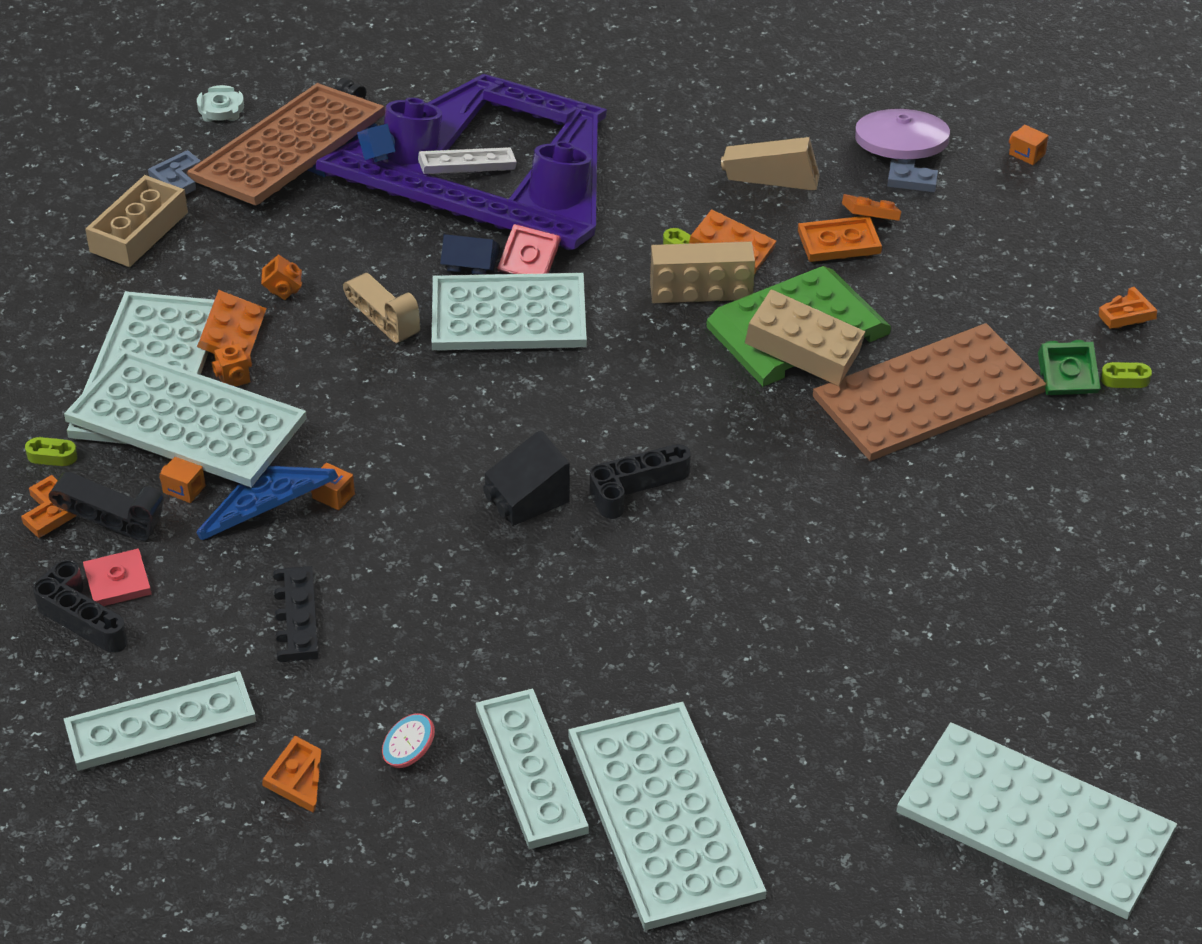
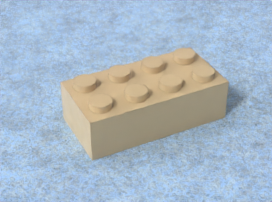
[85,175,188,267]
[650,242,755,303]
[745,289,865,386]

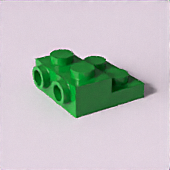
[1038,340,1100,395]

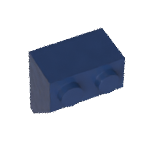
[440,234,500,275]

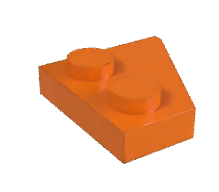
[842,194,901,221]
[1099,287,1157,329]
[262,736,321,812]

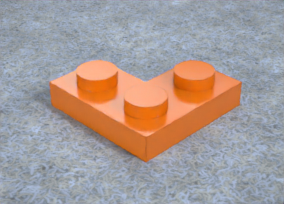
[21,475,77,538]

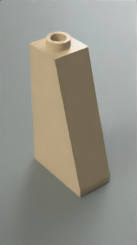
[721,137,820,190]

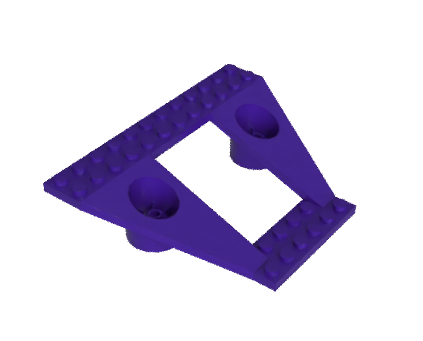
[316,74,607,250]

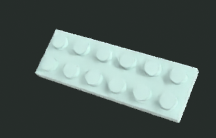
[64,671,256,771]
[476,689,589,849]

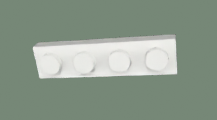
[418,147,517,174]

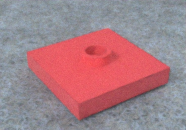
[497,224,561,274]
[83,549,152,606]

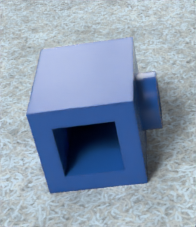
[357,124,395,162]

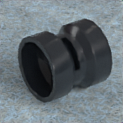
[335,77,367,99]

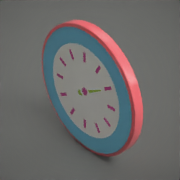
[382,714,435,768]

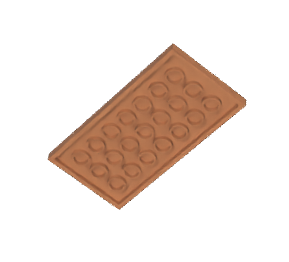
[187,83,385,205]
[813,323,1046,461]

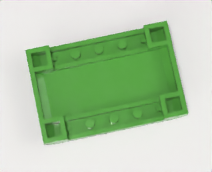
[707,266,891,386]

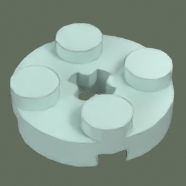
[197,85,244,122]

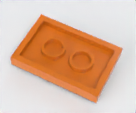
[689,209,776,275]
[798,216,882,262]
[197,290,267,355]

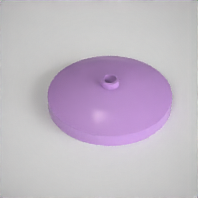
[855,109,950,159]

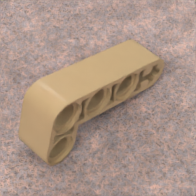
[343,273,420,343]

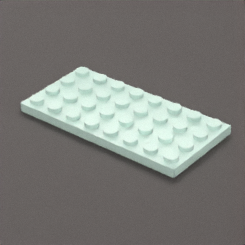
[67,291,214,444]
[64,349,307,487]
[568,702,766,931]
[896,722,1177,920]

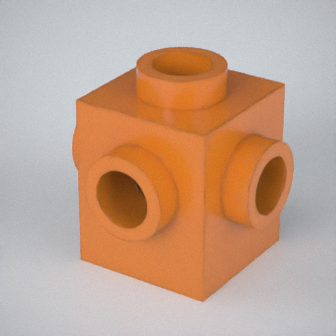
[261,254,302,300]
[212,343,252,387]

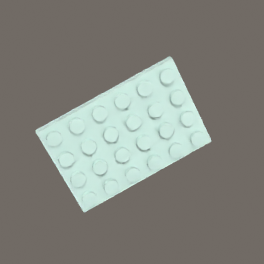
[432,273,587,350]

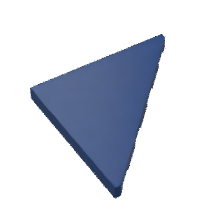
[196,466,339,540]

